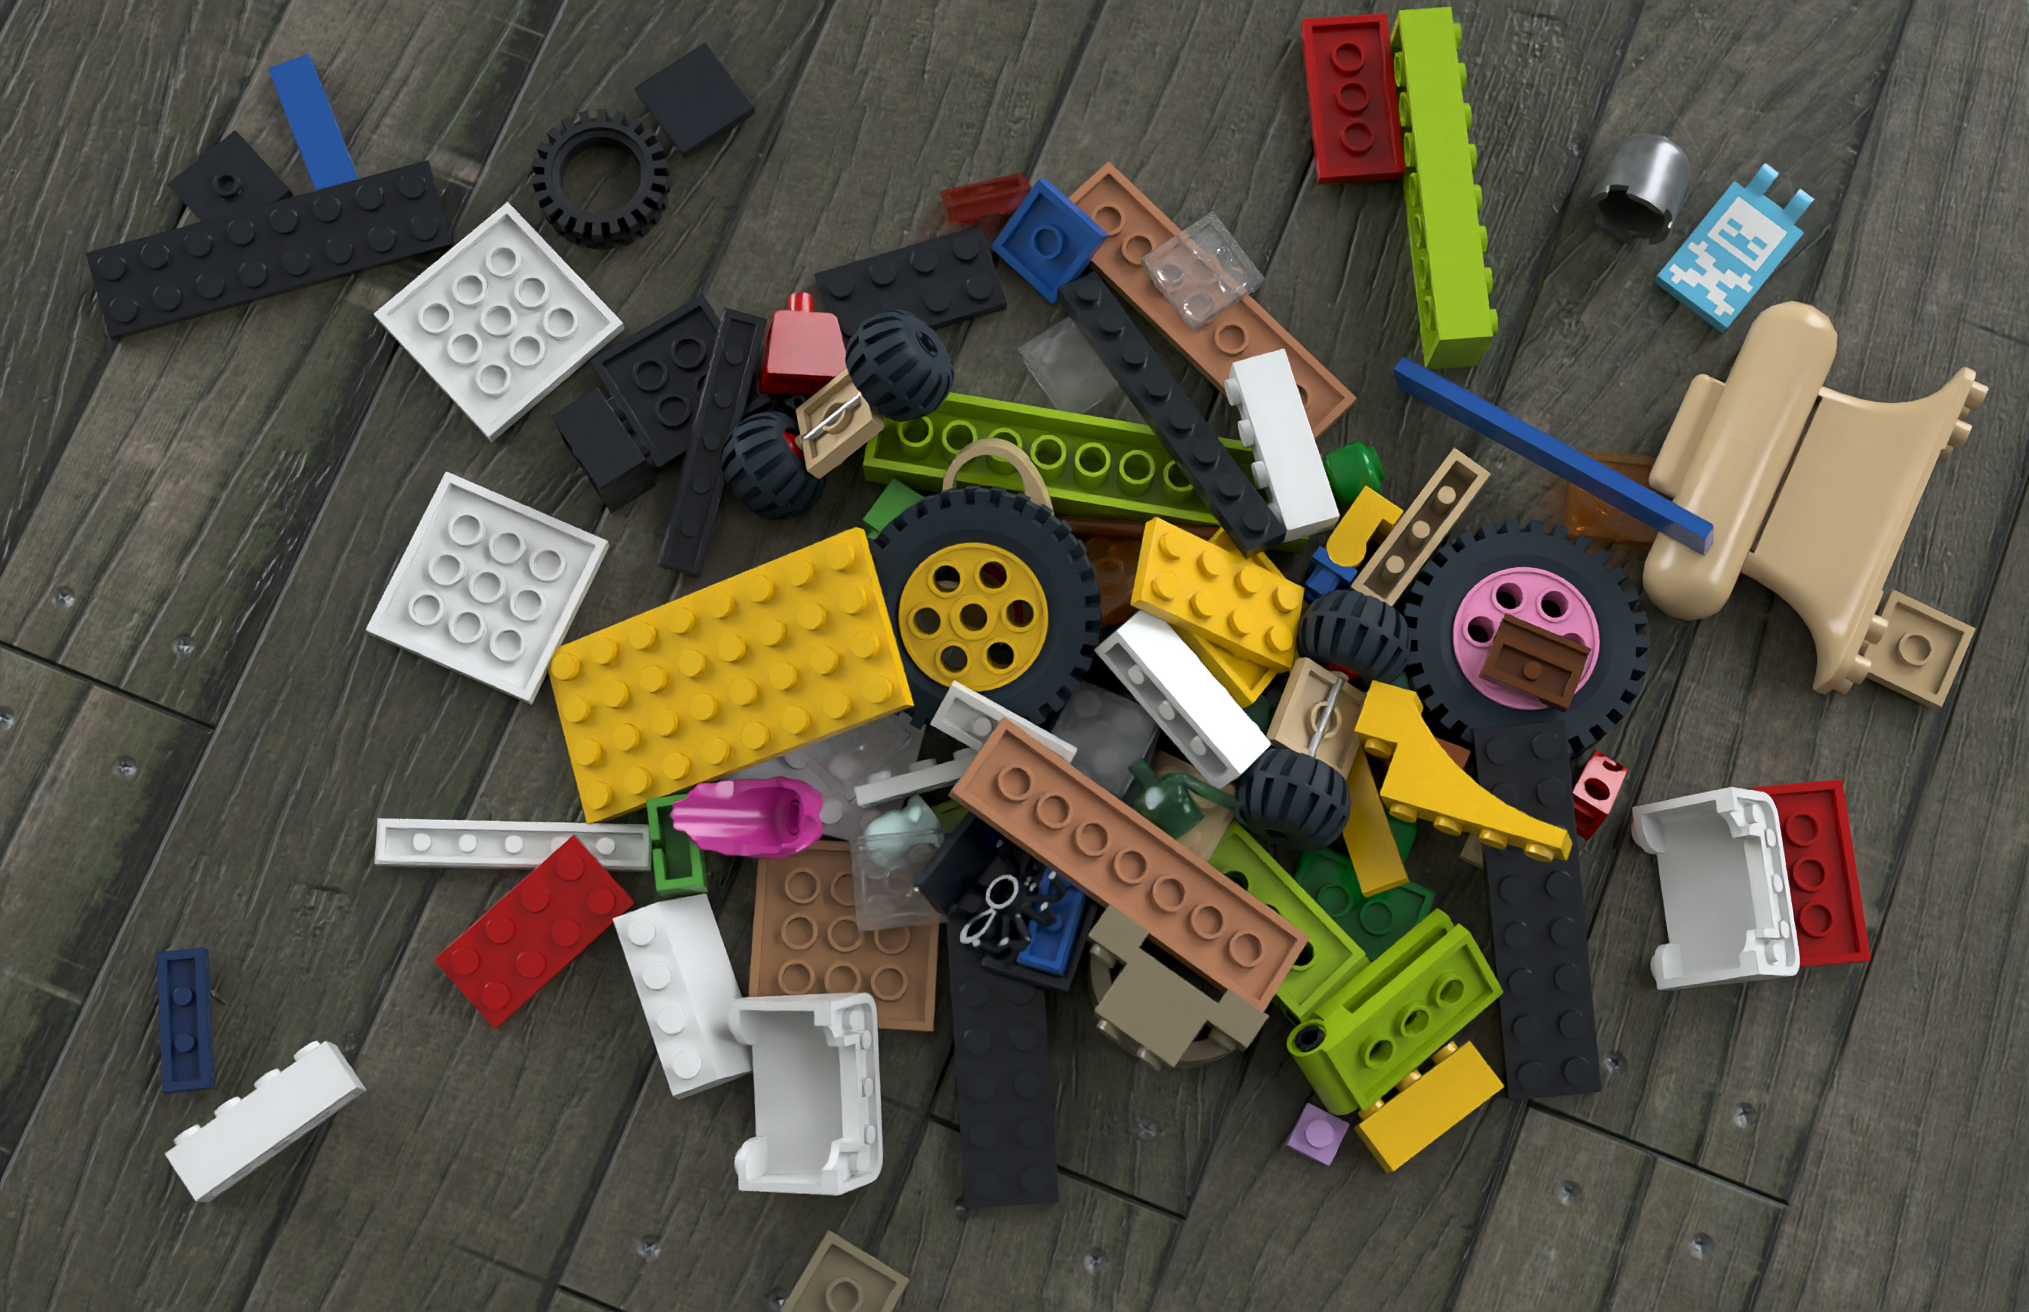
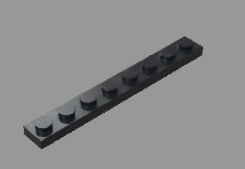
[1057,271,1287,560]

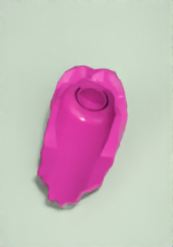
[669,776,823,859]

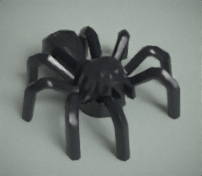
[949,840,1067,956]

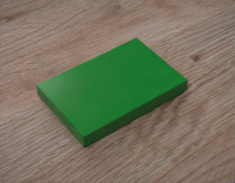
[1293,848,1437,962]

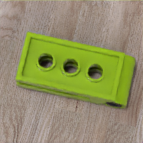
[1207,819,1372,1026]
[1287,908,1504,1115]

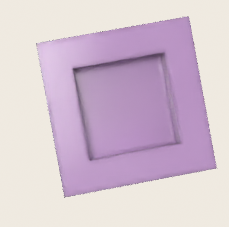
[1285,1103,1350,1167]

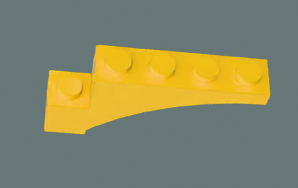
[1354,680,1572,863]

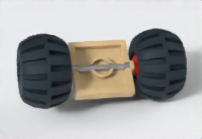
[721,309,954,520]
[1234,590,1411,852]

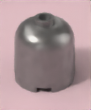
[1586,133,1690,245]

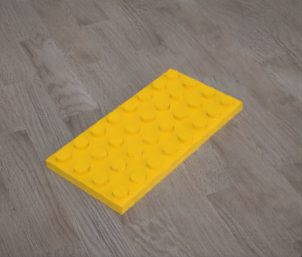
[548,527,914,825]

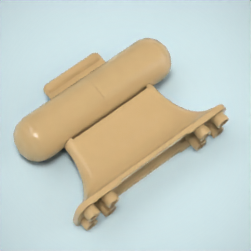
[1643,301,1988,695]

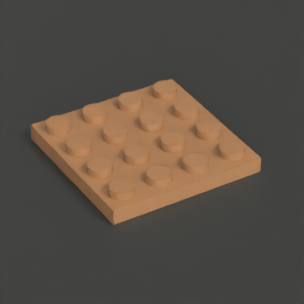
[748,840,941,1033]

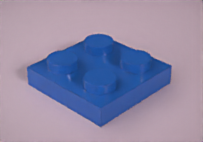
[990,178,1109,304]

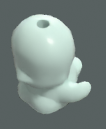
[864,793,943,862]

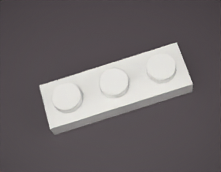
[930,680,1078,764]
[854,747,978,808]

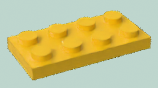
[1130,517,1305,674]

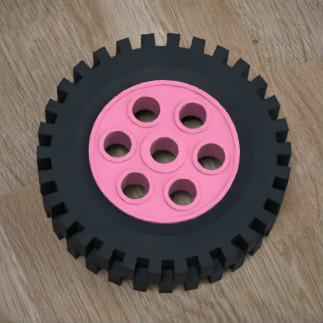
[1399,519,1650,764]

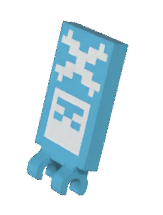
[1653,163,1814,333]

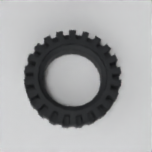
[531,109,671,250]

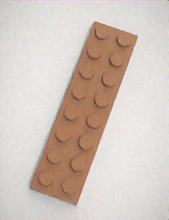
[1068,161,1357,441]
[948,717,1310,1012]

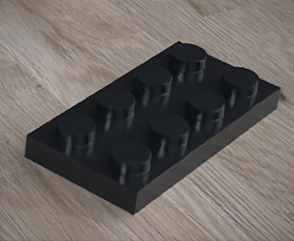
[814,225,1007,351]

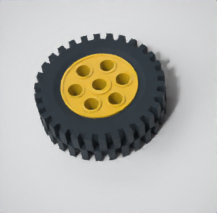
[868,485,1102,742]

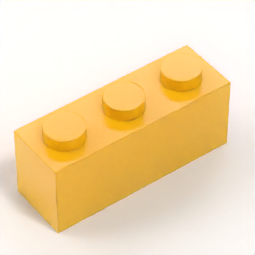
[1353,1041,1505,1173]

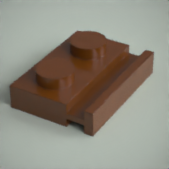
[1478,613,1592,713]

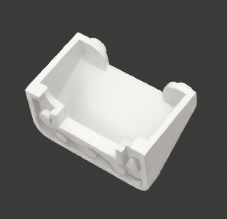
[1631,787,1800,990]
[729,993,883,1195]

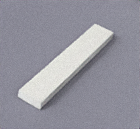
[374,818,654,872]

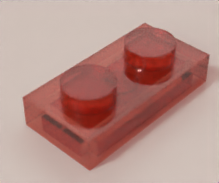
[940,172,1031,224]

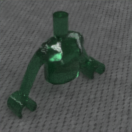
[1127,756,1251,840]

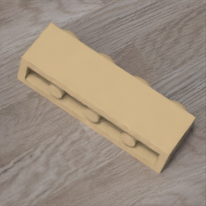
[1348,448,1491,607]

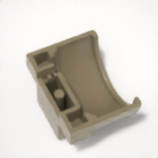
[1086,904,1269,1072]

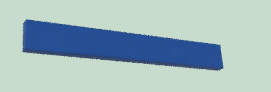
[1393,357,1714,556]

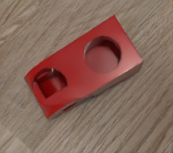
[1572,749,1628,841]

